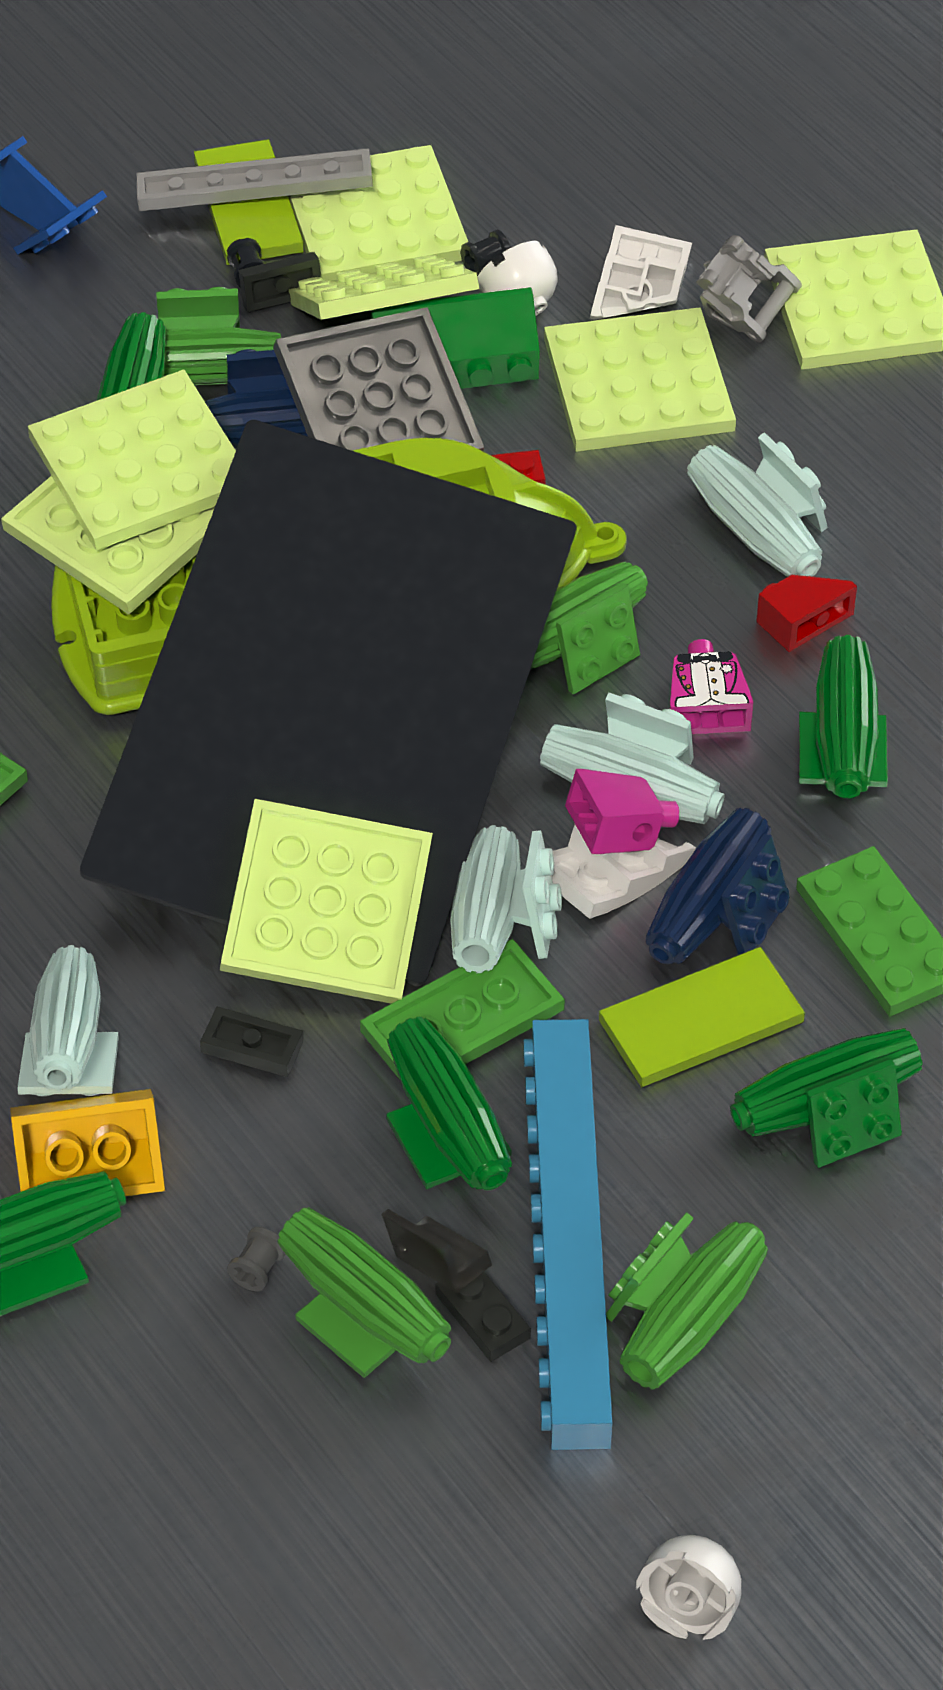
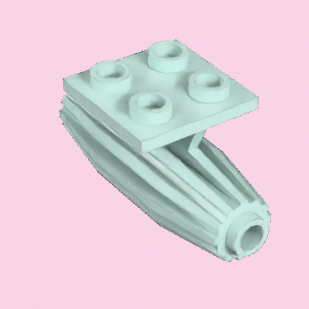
[687,432,828,577]
[540,692,725,824]
[450,825,562,974]
[18,945,119,1096]

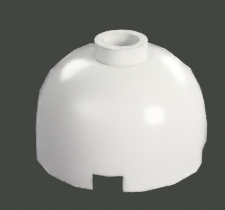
[477,241,558,316]
[636,1535,742,1640]

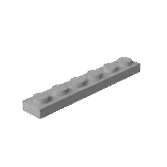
[137,148,373,211]

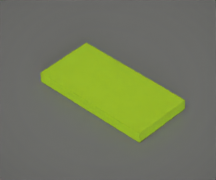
[194,139,303,265]
[599,947,805,1088]

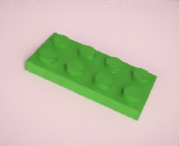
[796,846,943,1017]
[360,939,565,1080]

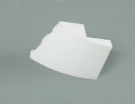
[590,225,692,320]
[551,825,696,919]

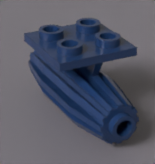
[205,349,307,448]
[646,807,790,964]

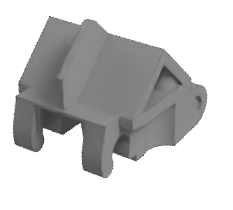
[696,235,802,343]

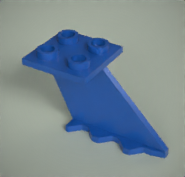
[0,136,107,255]

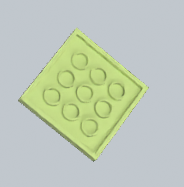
[288,145,468,281]
[764,229,943,370]
[289,255,479,320]
[544,307,736,452]
[28,370,236,551]
[1,475,215,614]
[220,799,433,1004]

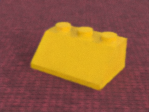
[10,1089,165,1196]

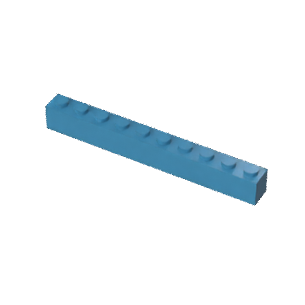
[523,1019,612,1450]

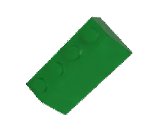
[371,287,540,389]

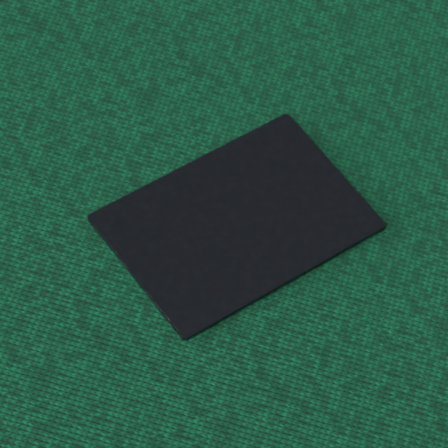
[80,420,577,986]

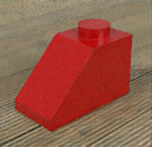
[756,574,857,652]

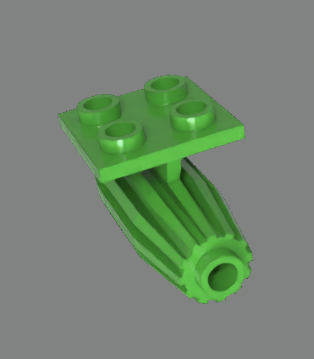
[156,287,281,385]
[531,561,648,694]
[277,1207,451,1378]
[606,1212,768,1389]

